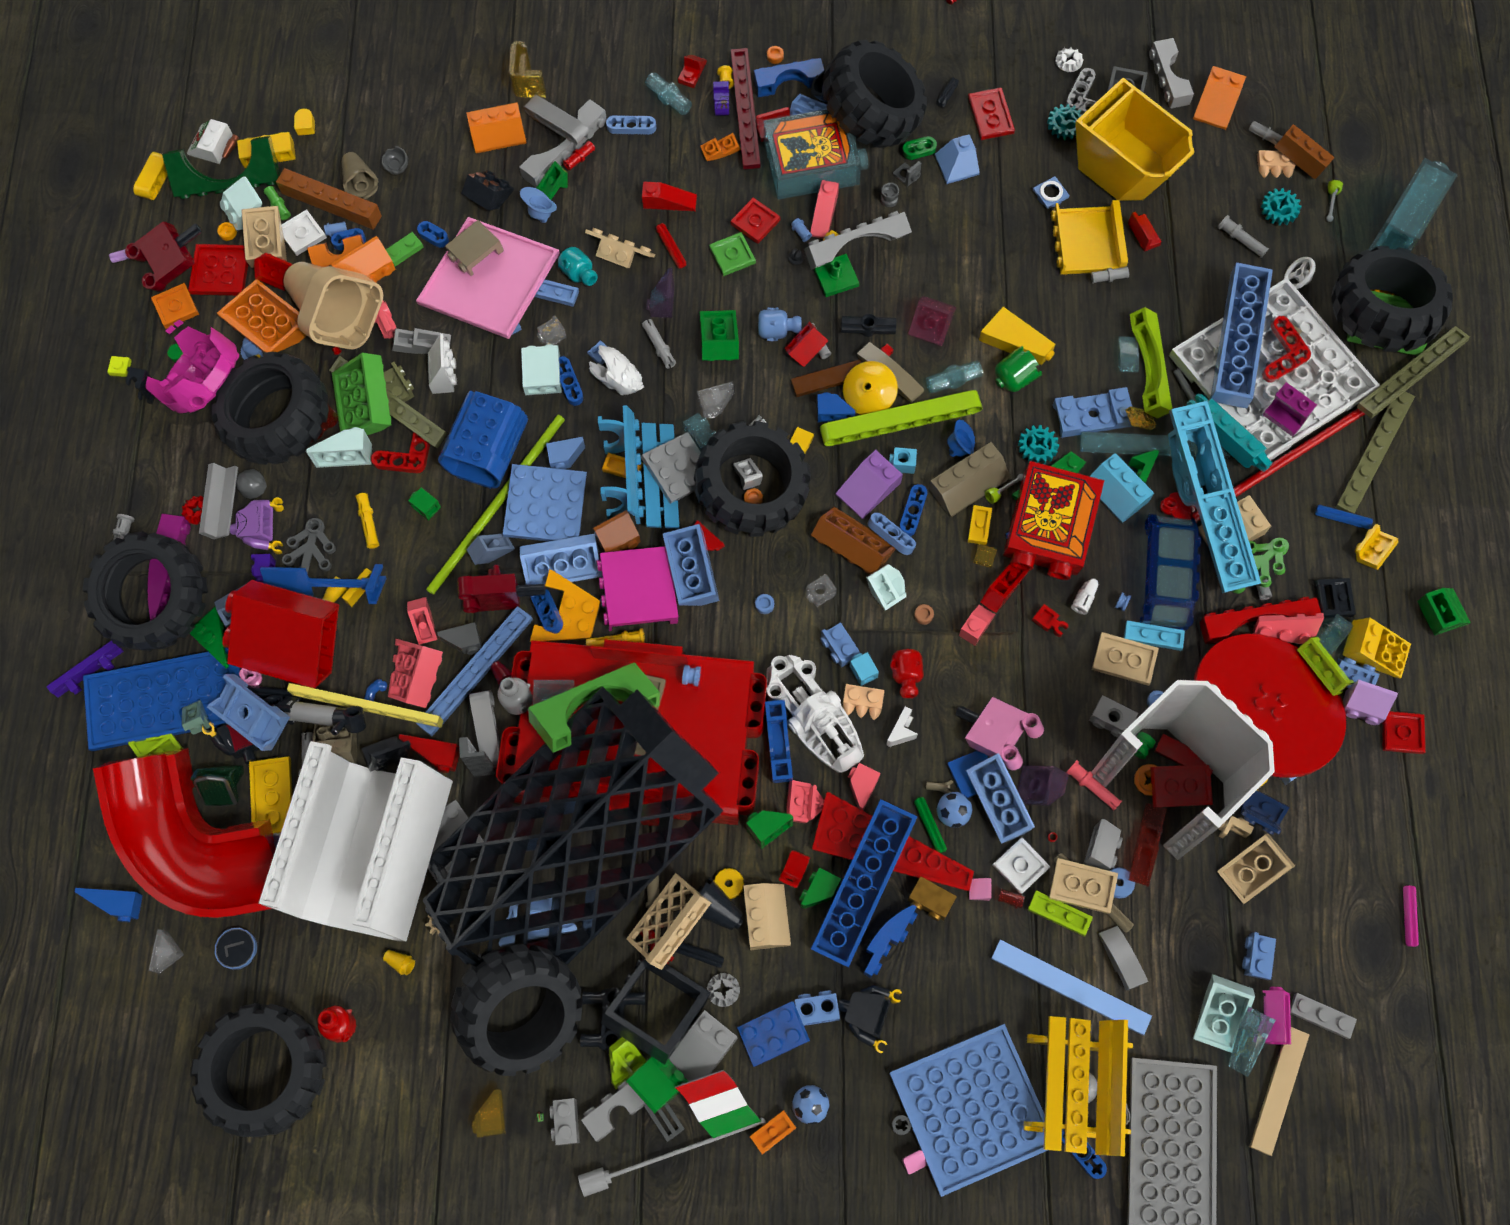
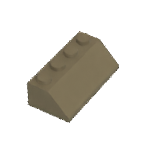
[929,442,1011,518]

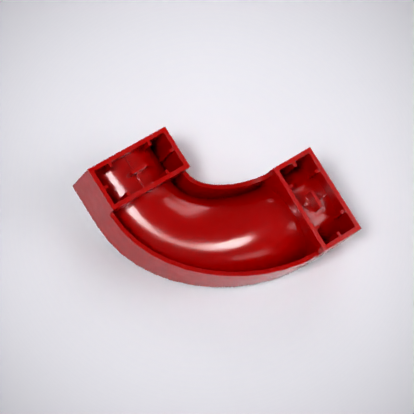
[93,748,276,918]

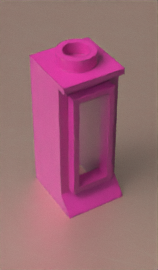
[1261,987,1291,1045]

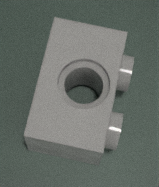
[1089,695,1138,737]

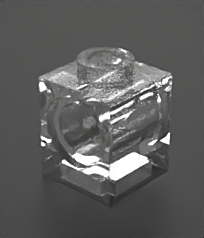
[806,574,837,607]

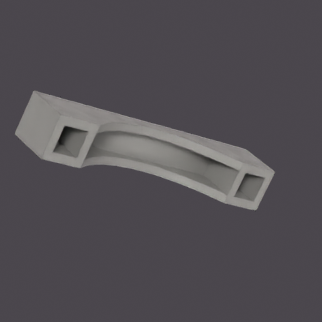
[519,99,607,188]
[804,211,912,270]

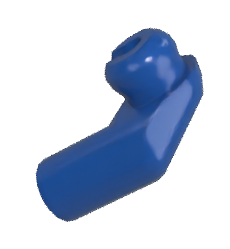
[364,679,387,701]

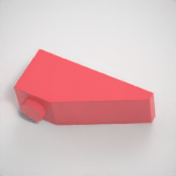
[810,180,839,239]

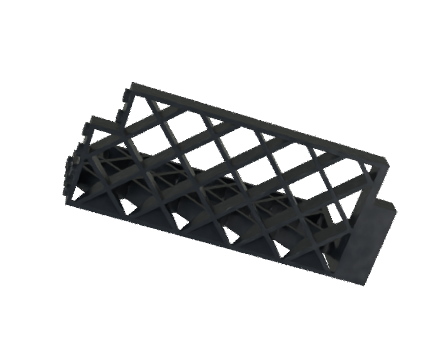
[423,686,723,968]

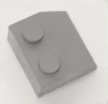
[1084,819,1123,870]

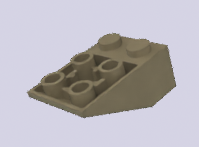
[312,724,357,764]

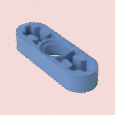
[606,116,656,134]
[868,513,916,555]

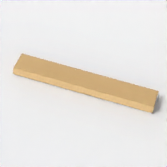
[1249,1027,1309,1156]

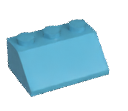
[1090,453,1154,523]

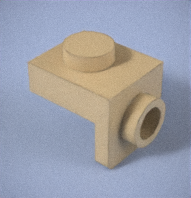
[1218,816,1254,838]

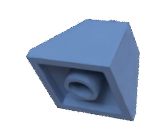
[935,134,980,184]

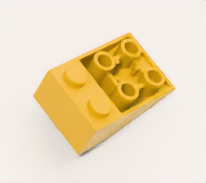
[1343,618,1411,679]

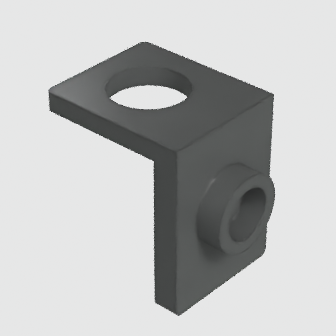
[893,161,921,187]

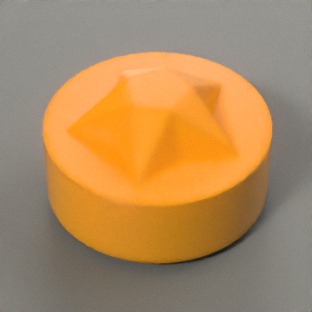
[217,222,237,241]

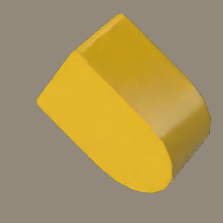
[294,109,315,135]

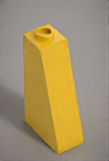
[979,307,1055,365]

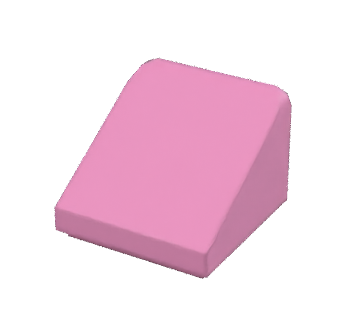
[969,878,991,901]
[901,1150,927,1174]

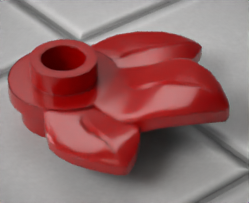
[1160,492,1196,522]

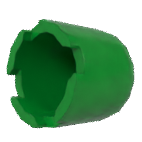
[995,346,1042,392]

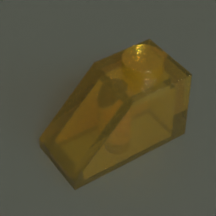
[472,1089,506,1138]

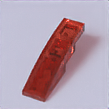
[1128,803,1167,886]

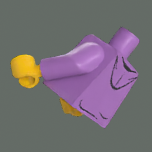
[230,497,284,554]

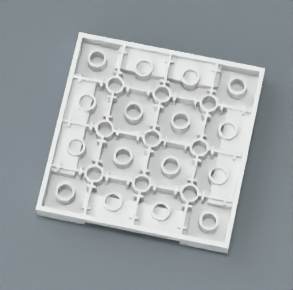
[1169,278,1380,461]

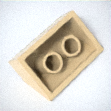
[743,883,791,950]

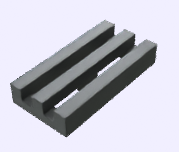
[644,1103,685,1142]

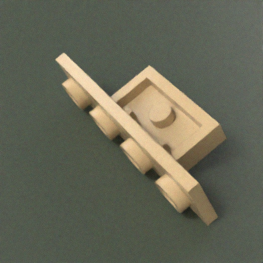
[585,228,655,268]

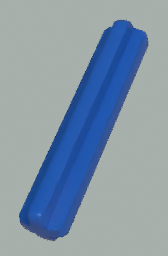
[1315,505,1373,529]

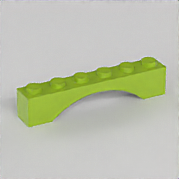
[1130,307,1172,418]

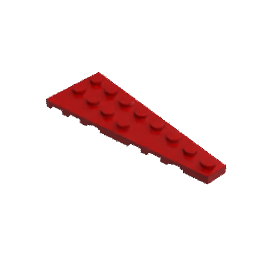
[812,792,974,892]

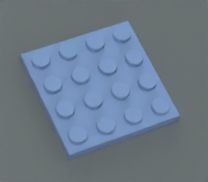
[503,464,587,541]

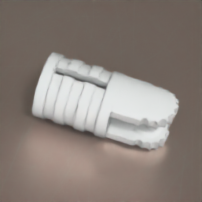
[1071,579,1098,615]

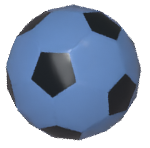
[936,792,972,828]
[792,1085,829,1124]

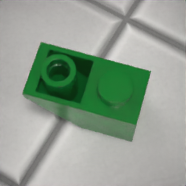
[799,868,841,909]

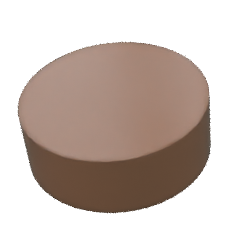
[914,604,934,625]

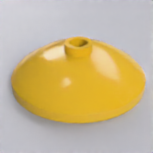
[843,361,898,415]

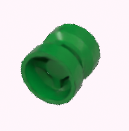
[1134,732,1156,759]

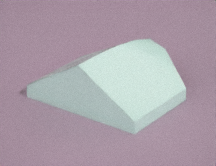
[866,564,906,610]

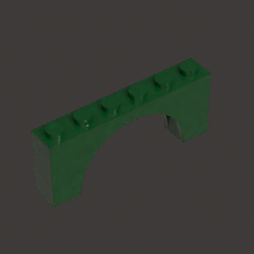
[162,136,280,199]

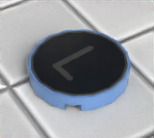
[215,928,257,970]

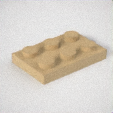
[1092,632,1159,686]
[1049,858,1118,914]

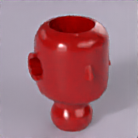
[890,649,924,698]
[317,1006,356,1043]

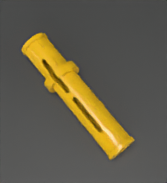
[356,493,379,549]

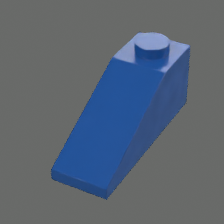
[75,888,143,922]

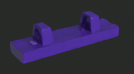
[46,641,124,698]

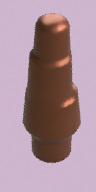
[222,134,239,159]

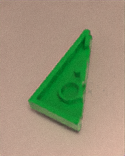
[190,606,229,669]

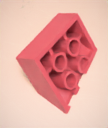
[388,639,443,708]

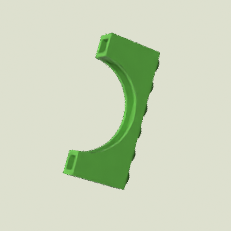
[528,662,660,753]

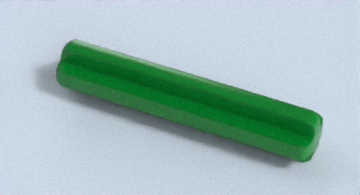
[914,797,947,853]

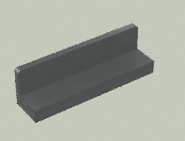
[459,737,497,777]

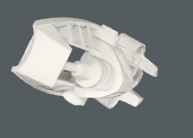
[766,655,864,773]

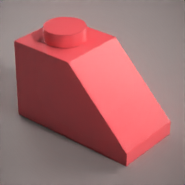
[407,597,438,645]
[959,605,996,646]
[848,763,881,810]

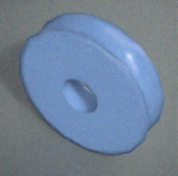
[1110,867,1135,899]

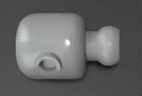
[498,677,533,715]

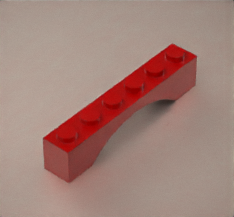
[1199,597,1321,644]

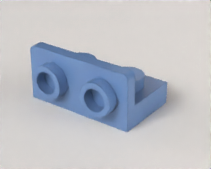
[790,94,829,119]
[820,623,860,668]
[1337,657,1380,688]
[1242,932,1276,980]

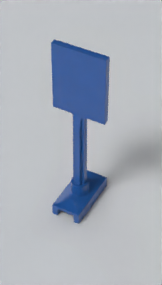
[260,564,386,604]

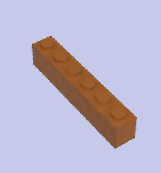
[276,168,382,230]

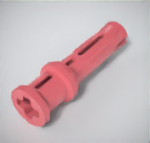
[1066,760,1122,811]

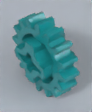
[1047,104,1083,140]
[1261,188,1302,226]
[1018,425,1059,464]

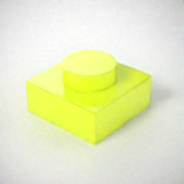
[108,356,132,377]

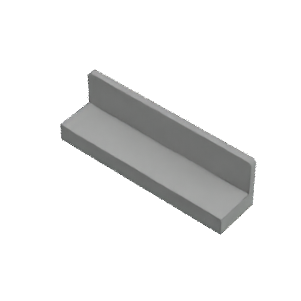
[199,463,238,539]

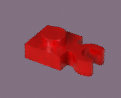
[1032,604,1069,637]

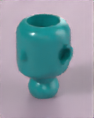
[558,247,598,286]

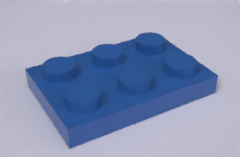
[737,1001,810,1067]

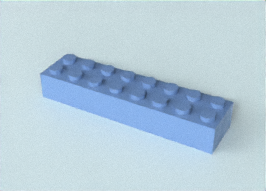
[1210,262,1273,409]

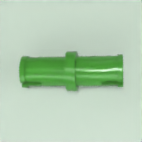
[264,186,291,220]

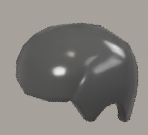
[382,146,408,175]
[236,469,267,499]

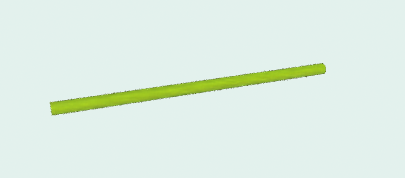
[426,415,565,595]

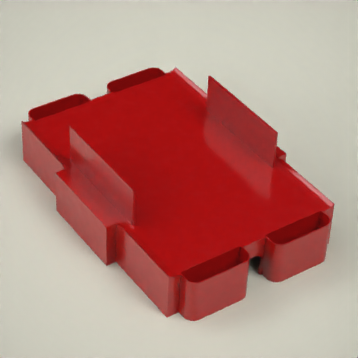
[496,639,767,826]

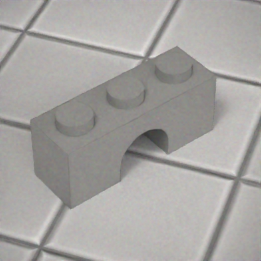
[581,1080,645,1142]

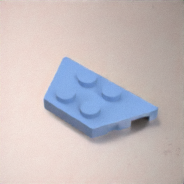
[499,898,578,947]

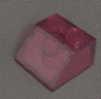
[908,296,957,346]

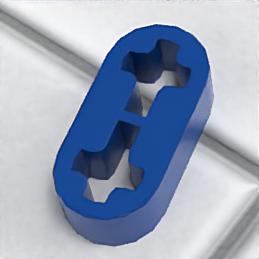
[417,221,449,248]
[331,228,366,250]

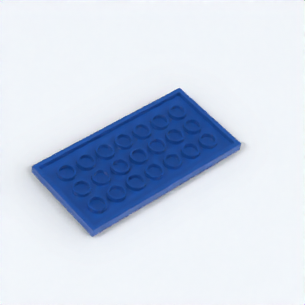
[83,648,247,751]

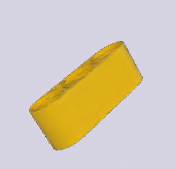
[133,152,168,200]

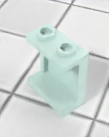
[521,344,562,395]

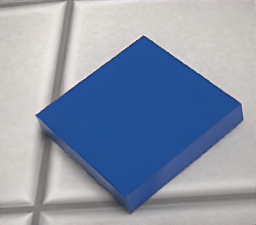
[947,751,988,798]

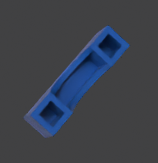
[754,58,824,97]
[765,700,793,783]

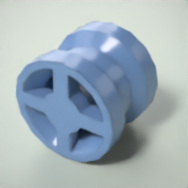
[682,665,701,686]

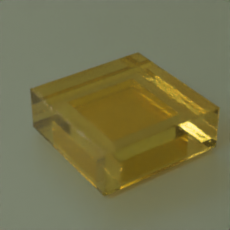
[973,544,997,568]

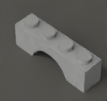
[1149,38,1194,108]

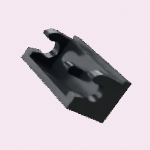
[126,367,155,404]

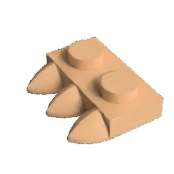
[1257,150,1295,178]
[843,684,884,720]

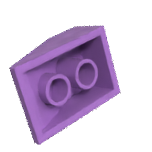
[836,450,903,519]

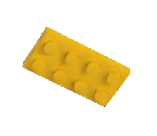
[249,756,293,834]

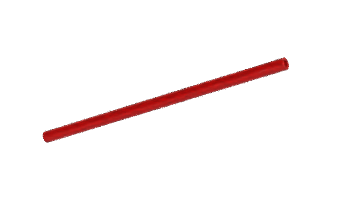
[1190,408,1365,523]

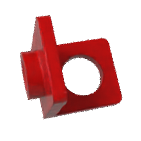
[778,850,810,888]

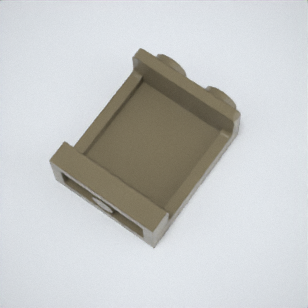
[445,220,504,276]

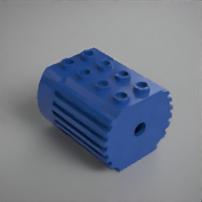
[438,391,528,489]

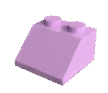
[1343,680,1398,725]

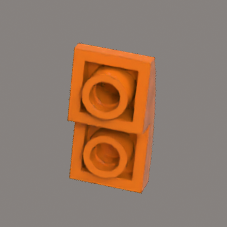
[701,133,741,161]

